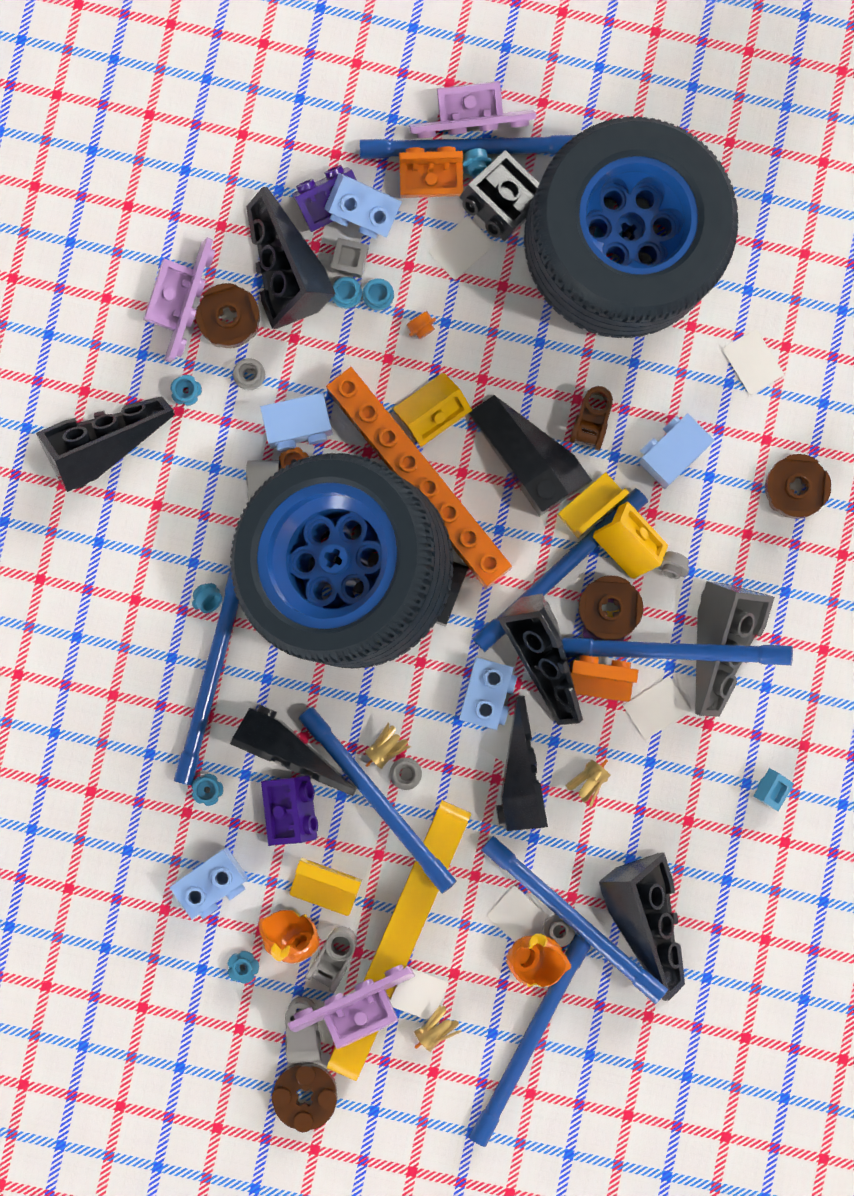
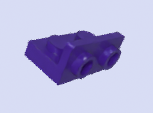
[292,165,356,232]
[261,775,318,846]

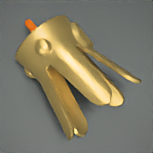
[364,722,411,769]
[565,759,611,807]
[414,1005,462,1052]

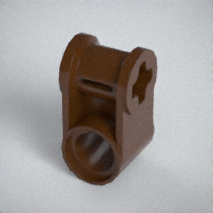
[569,386,613,451]

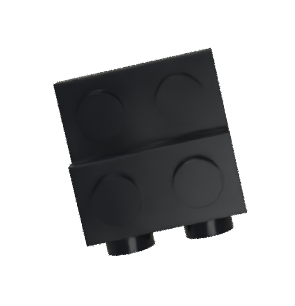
[459,150,540,242]

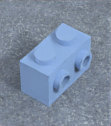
[324,173,402,239]
[260,392,333,452]
[638,413,715,489]
[459,657,517,730]
[169,847,249,920]

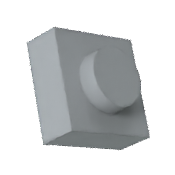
[330,238,369,278]

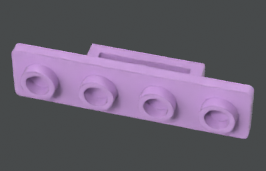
[409,81,536,138]
[143,237,215,362]
[288,965,415,1049]

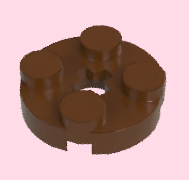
[196,283,260,348]
[765,454,831,519]
[578,576,643,640]
[272,1063,338,1133]

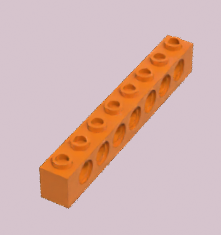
[326,367,512,589]

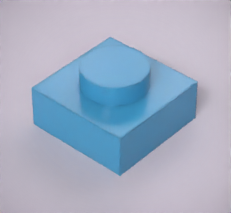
[754,768,794,812]

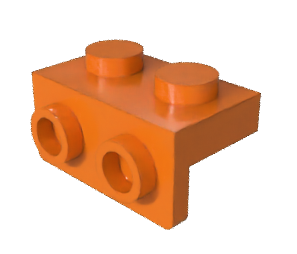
[399,146,463,198]
[570,655,639,702]

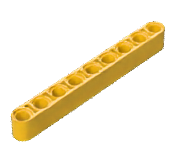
[326,800,471,1081]

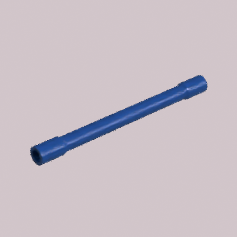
[360,135,576,159]
[472,488,648,652]
[174,568,239,786]
[562,637,793,666]
[298,707,457,894]
[481,836,668,1004]
[469,933,591,1147]

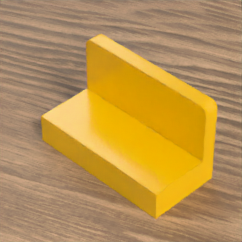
[393,373,472,447]
[557,472,630,538]
[593,501,668,579]
[289,858,362,916]

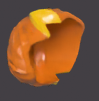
[258,910,320,963]
[506,933,571,987]

